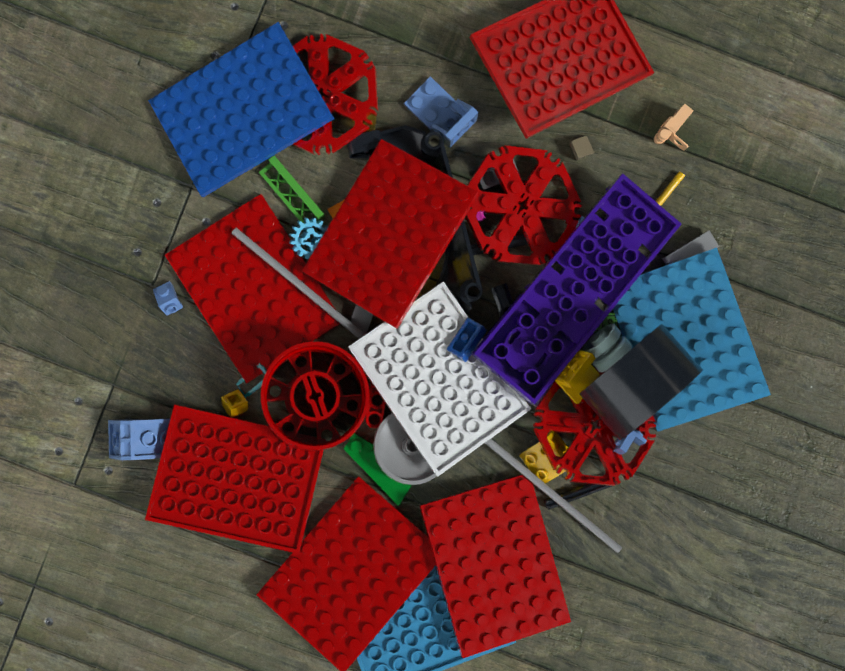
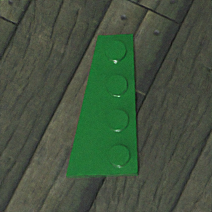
[344,433,411,506]

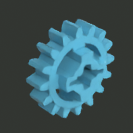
[289,217,328,259]

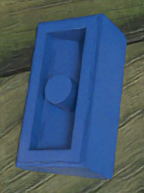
[447,318,486,362]

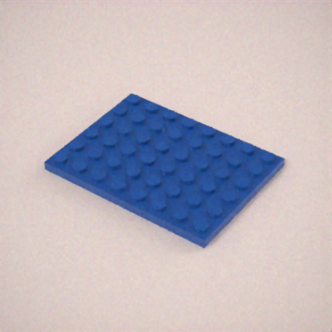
[148,22,334,197]

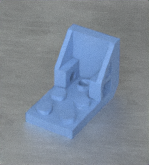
[404,76,478,148]
[108,419,170,460]

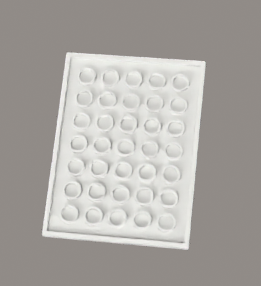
[347,282,531,477]

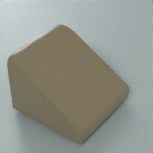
[569,136,594,161]

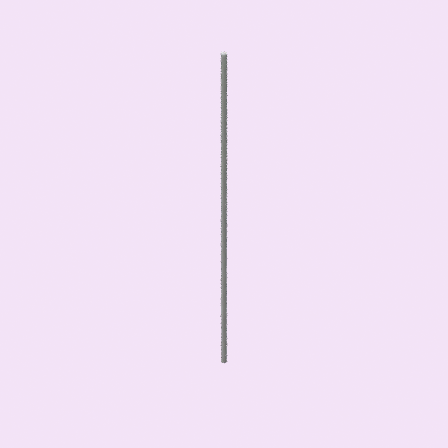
[232,227,622,553]

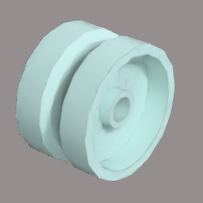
[582,324,632,372]

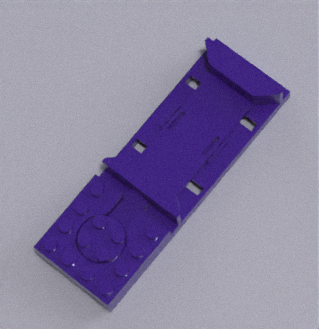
[471,174,681,404]

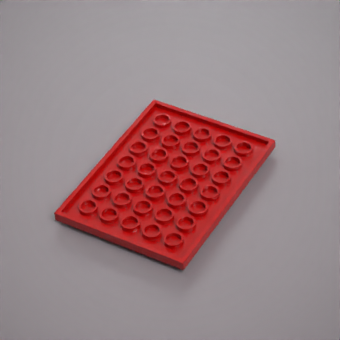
[469,0,654,139]
[302,139,479,329]
[165,194,340,384]
[145,405,326,554]
[419,474,571,658]
[256,476,436,671]

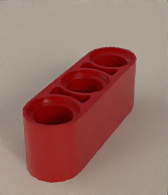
[366,382,386,428]

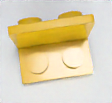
[555,350,600,404]
[519,431,568,484]

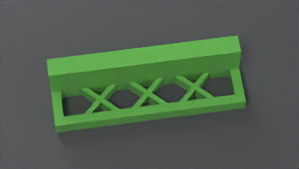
[259,155,325,227]

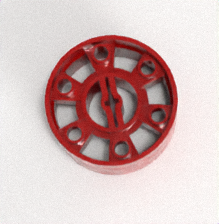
[261,342,369,451]

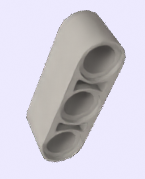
[662,230,719,265]

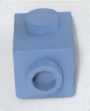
[153,281,183,315]
[613,430,647,455]

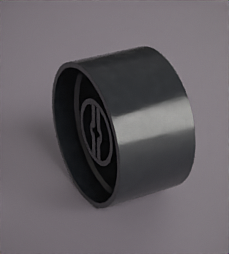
[579,324,703,440]

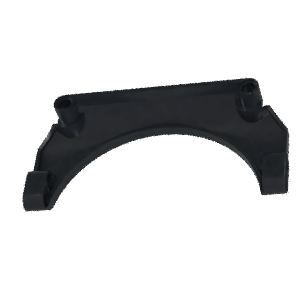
[346,125,482,315]

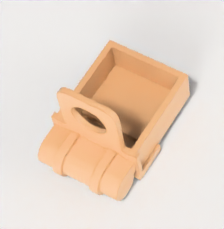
[654,104,694,151]

